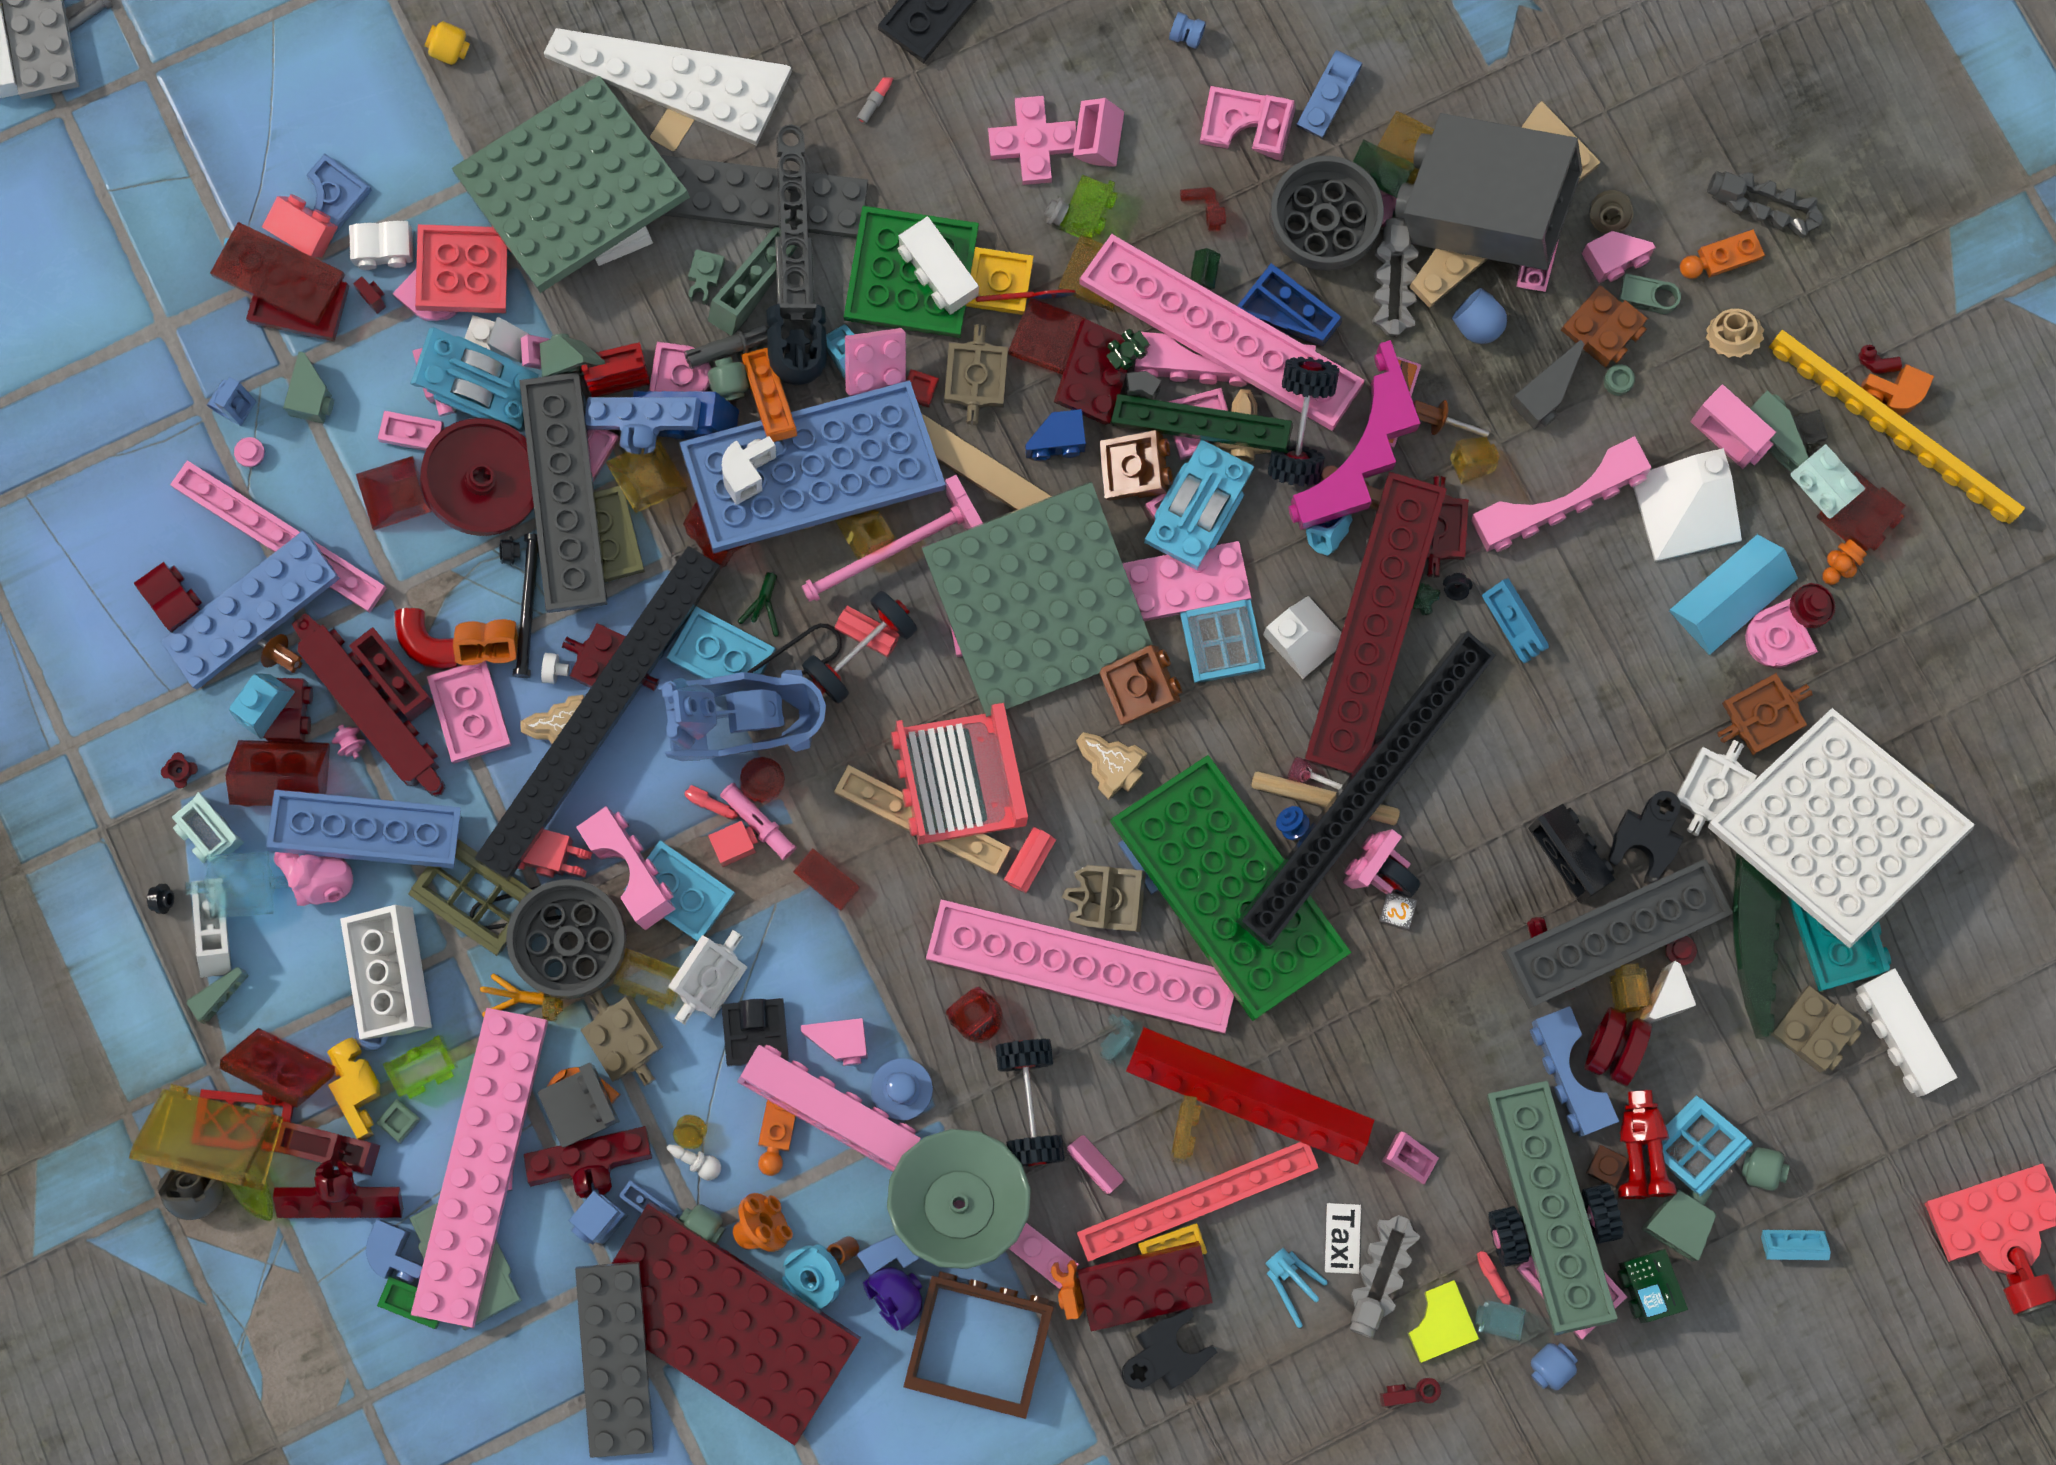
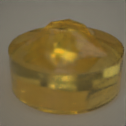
[542,995,563,1022]

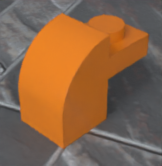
[1860,364,1934,416]

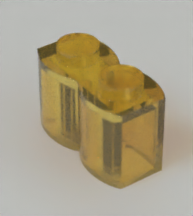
[1609,963,1652,1013]

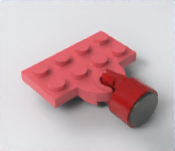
[1924,1163,2056,1317]

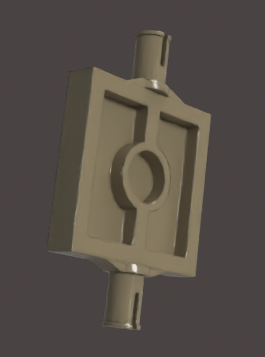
[944,324,1008,425]
[581,991,663,1086]

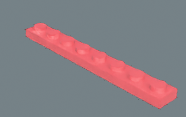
[1077,1142,1319,1262]

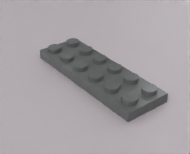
[575,1261,654,1458]

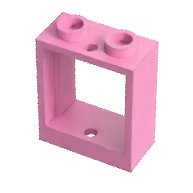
[1690,384,1776,469]

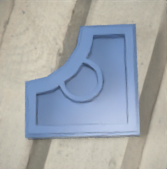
[306,153,372,235]

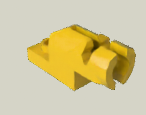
[327,1037,381,1141]

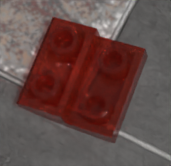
[1008,298,1086,375]

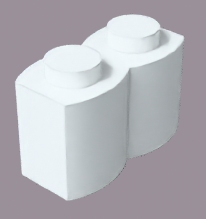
[349,221,414,270]

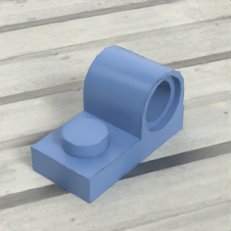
[207,377,256,426]

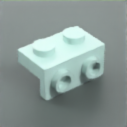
[1791,444,1865,518]

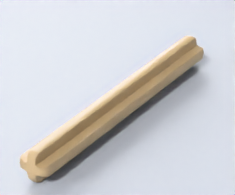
[1251,772,1400,825]

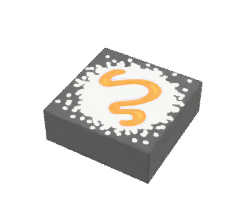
[1379,893,1417,931]

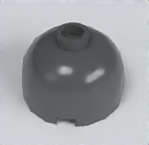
[157,1159,224,1220]

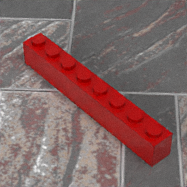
[1126,1027,1375,1165]

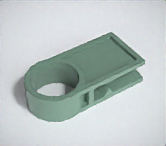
[1618,273,1681,314]

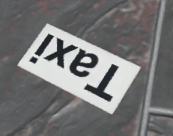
[1325,1203,1361,1274]

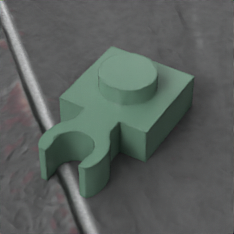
[688,249,725,305]

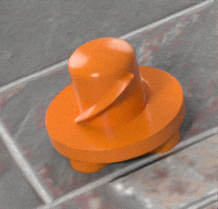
[733,1193,793,1252]

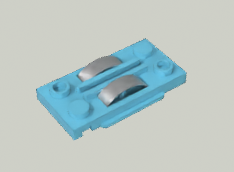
[410,327,539,430]
[1144,440,1254,570]

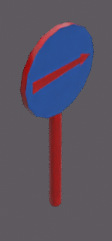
[976,289,1076,302]

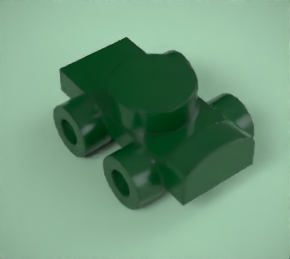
[1106,329,1150,371]

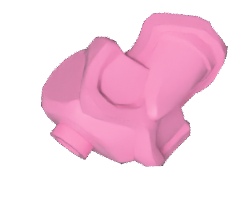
[274,852,354,906]

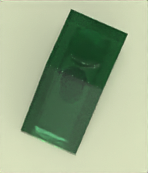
[1353,140,1415,198]

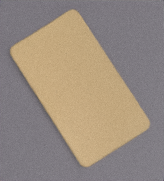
[650,109,694,151]

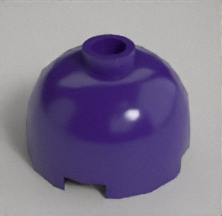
[862,1267,922,1331]

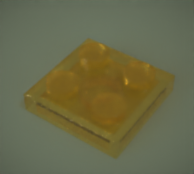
[1170,1095,1201,1163]

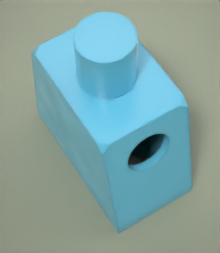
[229,674,295,739]

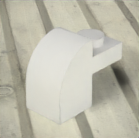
[722,436,776,505]

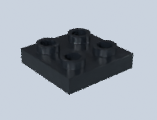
[721,998,789,1067]

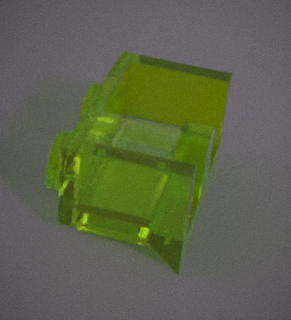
[383,1035,458,1099]

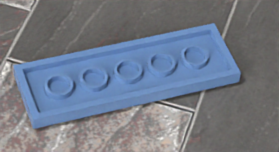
[160,530,341,690]
[266,790,461,869]

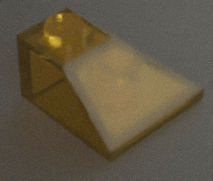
[606,438,688,513]

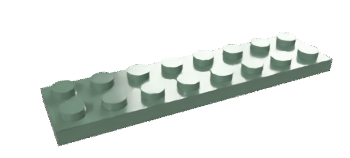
[1487,1081,1618,1336]

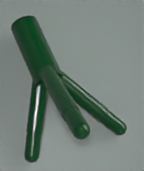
[738,572,779,637]

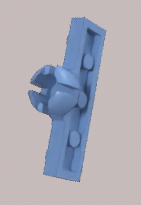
[585,397,701,454]

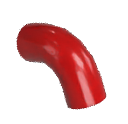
[394,608,458,669]

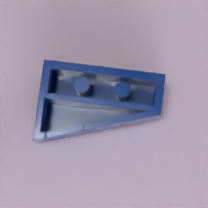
[1237,263,1342,346]
[633,391,739,439]

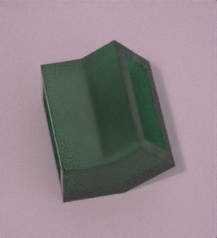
[1190,248,1221,290]

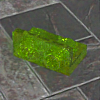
[1059,174,1118,243]

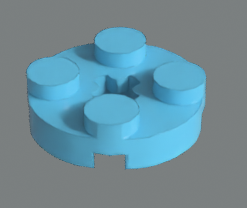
[782,1244,845,1309]

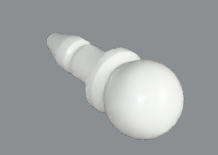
[667,1144,721,1180]

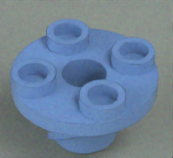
[871,1058,933,1121]

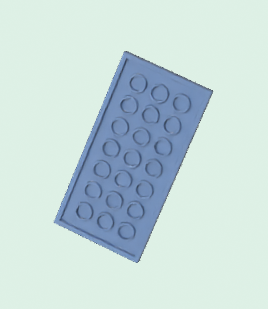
[680,380,946,553]

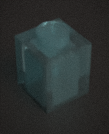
[1475,1300,1526,1341]

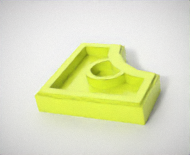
[1408,1280,1479,1363]

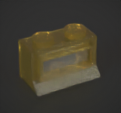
[613,948,680,1010]

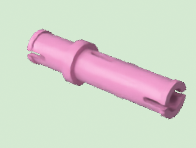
[720,782,797,861]

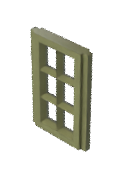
[408,839,532,956]

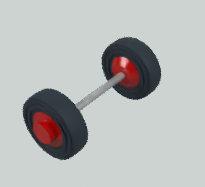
[802,591,917,704]

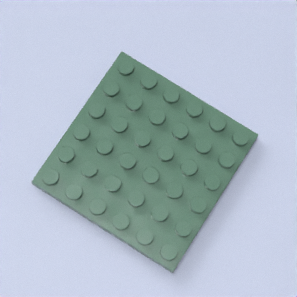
[451,76,690,293]
[921,481,1153,717]

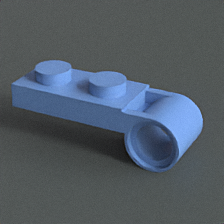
[1297,50,1363,139]

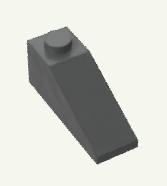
[1510,340,1584,429]

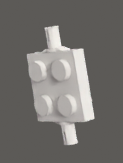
[1676,740,1757,836]
[668,930,748,1025]

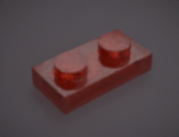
[793,848,860,912]

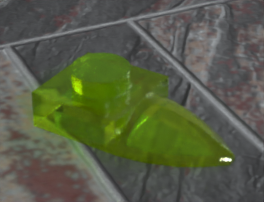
[223,1160,273,1221]

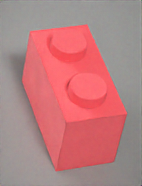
[262,194,338,258]

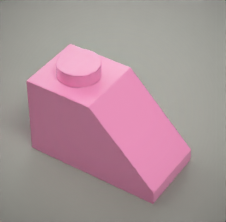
[801,1018,868,1066]

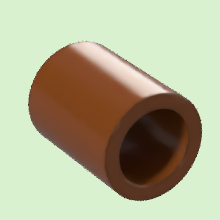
[827,1236,859,1265]

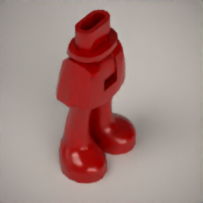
[1618,1090,1677,1200]

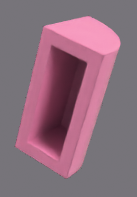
[1073,98,1124,167]

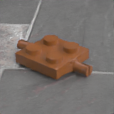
[1717,673,1813,755]

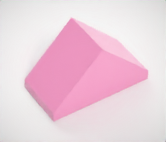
[1382,1131,1439,1185]

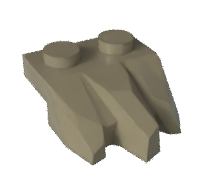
[1061,865,1146,932]

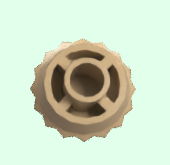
[1706,309,1764,358]

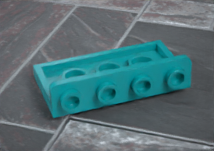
[1787,895,1891,992]

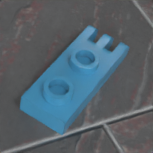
[1481,578,1549,663]

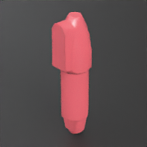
[684,785,738,819]
[1477,1251,1512,1305]

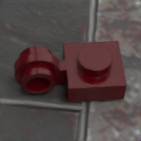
[1379,1378,1441,1406]

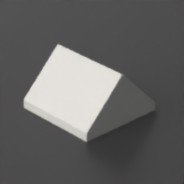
[1640,961,1696,1023]

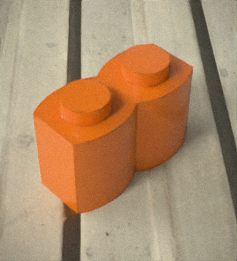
[453,619,518,665]

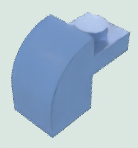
[366,1219,423,1283]

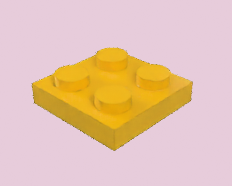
[966,247,1033,315]

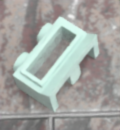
[172,792,244,866]

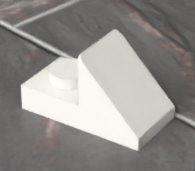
[465,315,530,363]

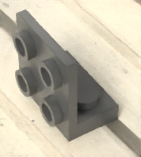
[538,1063,620,1148]

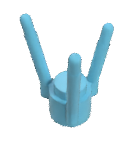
[1265,1247,1328,1328]

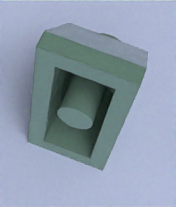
[540,334,605,377]
[283,352,334,424]

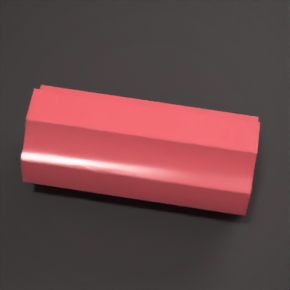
[835,605,900,658]
[1003,827,1056,893]

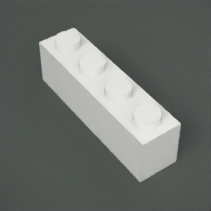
[1855,968,1958,1097]

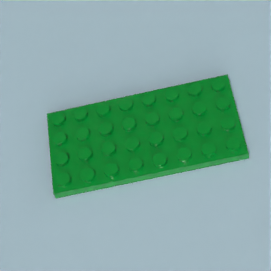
[1110,755,1351,1021]

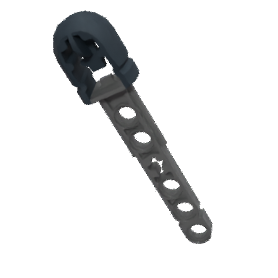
[766,124,827,385]

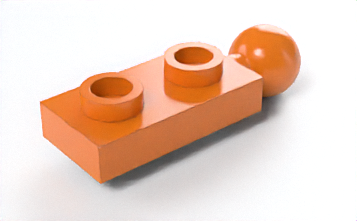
[1680,229,1765,279]
[758,1100,796,1176]

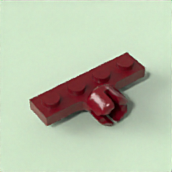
[273,1160,404,1218]

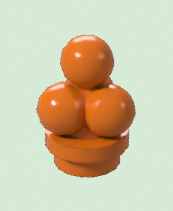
[1822,539,1867,585]

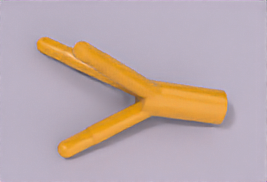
[480,974,546,1017]

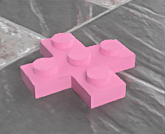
[988,96,1076,185]

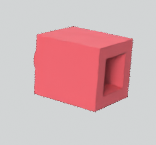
[708,821,758,867]

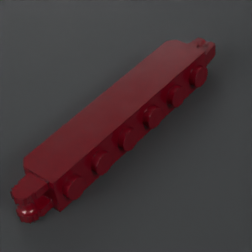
[292,613,445,797]

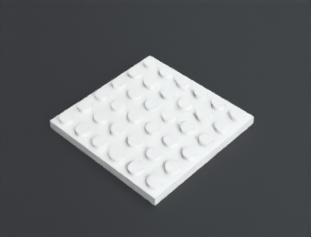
[1708,708,1975,948]

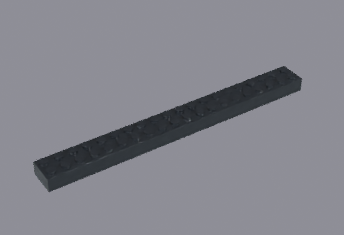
[475,546,720,882]
[1236,631,1496,946]

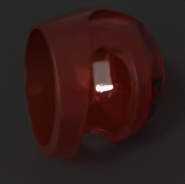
[945,986,1003,1043]

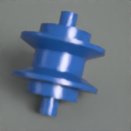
[1276,806,1310,840]

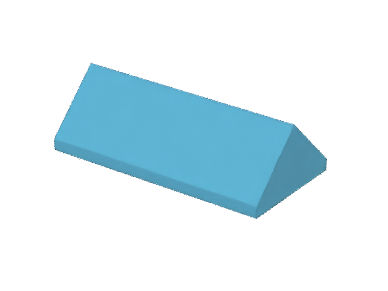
[1669,534,1798,655]

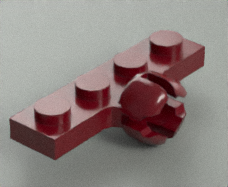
[524,1126,652,1199]

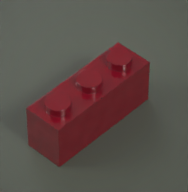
[349,627,434,722]

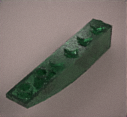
[1732,853,1781,1039]

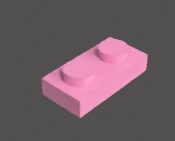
[378,411,444,451]

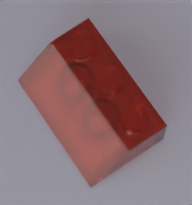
[225,740,330,807]

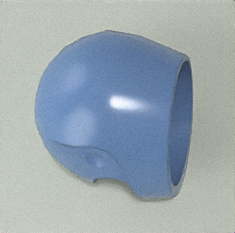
[1452,288,1507,344]

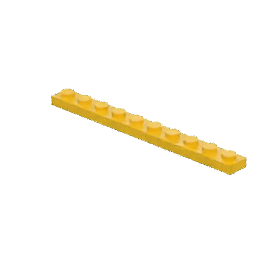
[1769,330,2025,524]

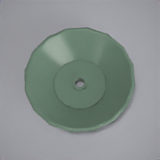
[887,1129,1031,1269]

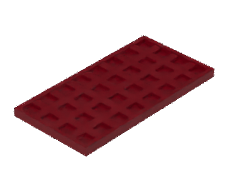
[611,1202,862,1446]

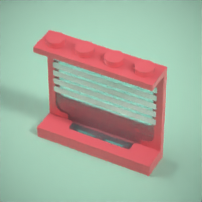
[891,703,1028,845]

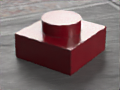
[353,276,386,314]

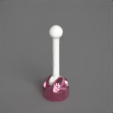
[1287,756,1342,790]

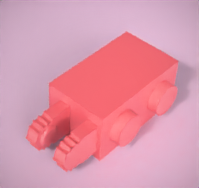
[518,829,592,878]

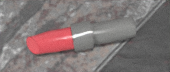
[856,77,894,124]

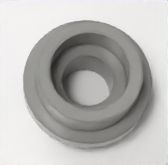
[1044,197,1069,226]

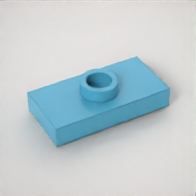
[1761,1230,1831,1260]

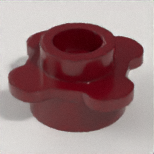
[161,752,198,789]

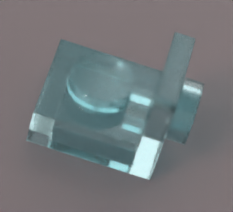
[1100,1013,1135,1064]

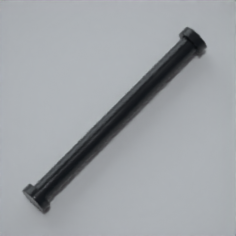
[512,533,539,678]

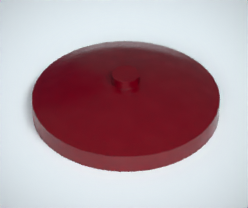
[420,418,534,536]

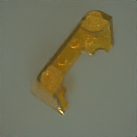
[129,1084,283,1191]

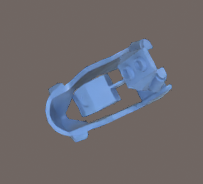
[658,670,826,761]

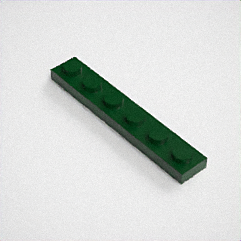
[1111,394,1293,453]

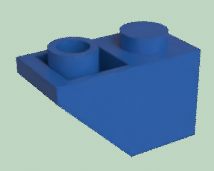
[1025,409,1086,461]

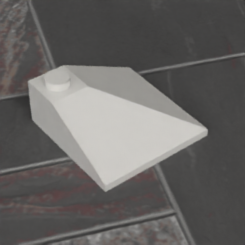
[1633,448,1742,562]

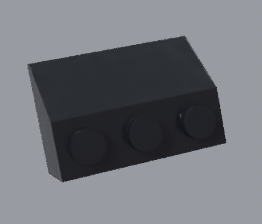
[1528,804,1615,903]

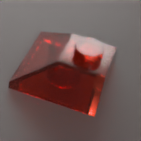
[356,456,431,530]

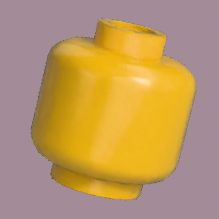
[424,21,470,65]

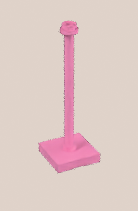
[801,475,983,602]

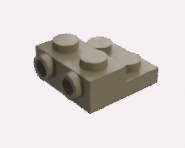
[1770,985,1862,1073]

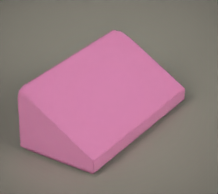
[1252,95,1295,161]
[1067,1135,1124,1195]

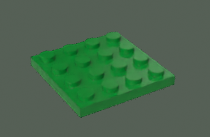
[844,206,979,338]

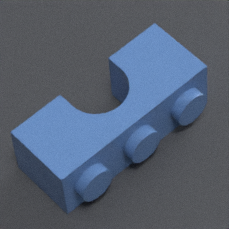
[568,1191,628,1245]

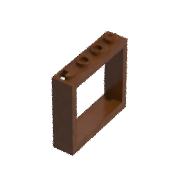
[903,1271,1054,1419]

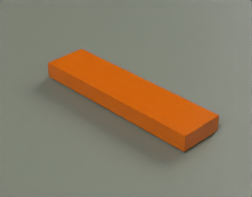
[741,347,797,442]

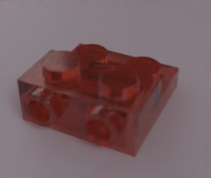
[1816,471,1906,552]

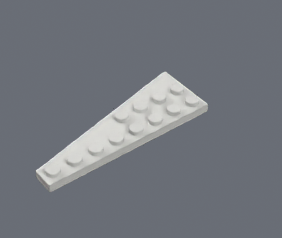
[544,28,792,146]

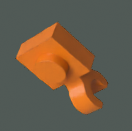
[1051,1260,1085,1320]

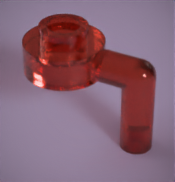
[1180,187,1226,232]

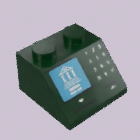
[1617,1249,1688,1323]

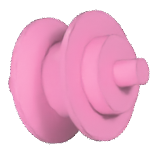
[331,724,366,759]

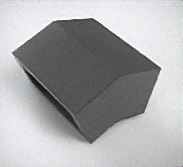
[1126,371,1162,400]

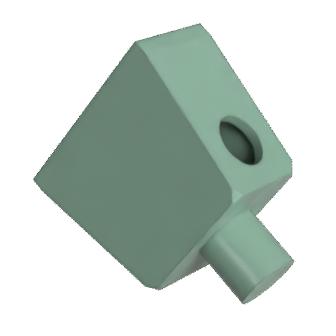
[1641,1188,1716,1262]

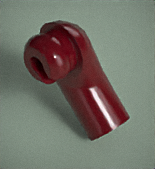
[1858,345,1902,374]

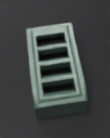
[186,967,249,1024]

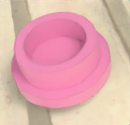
[234,437,265,467]

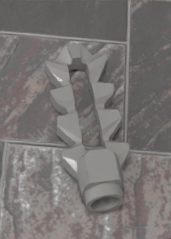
[1372,218,1418,337]
[1349,1215,1420,1339]

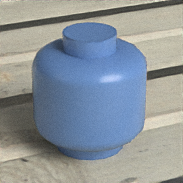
[1531,1343,1578,1390]

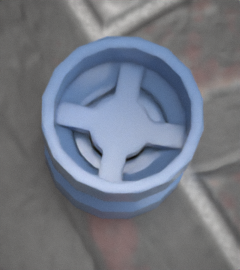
[1169,12,1206,49]

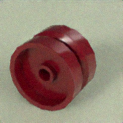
[1585,1007,1652,1086]

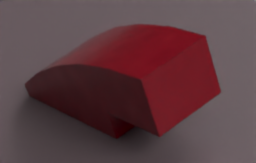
[273,1121,381,1176]

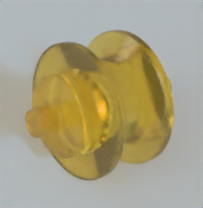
[673,1115,707,1149]

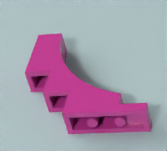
[1288,340,1420,530]

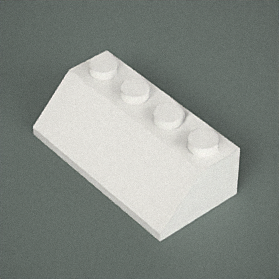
[340,905,432,1040]

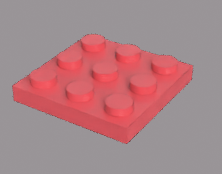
[415,224,507,313]

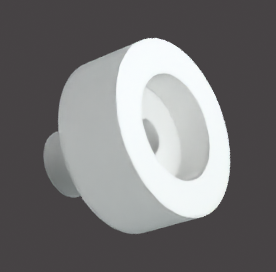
[541,653,569,684]

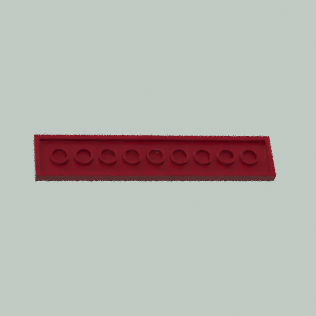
[1304,472,1447,774]

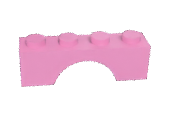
[576,806,675,930]

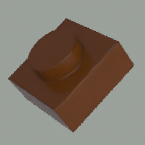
[1586,1145,1629,1187]

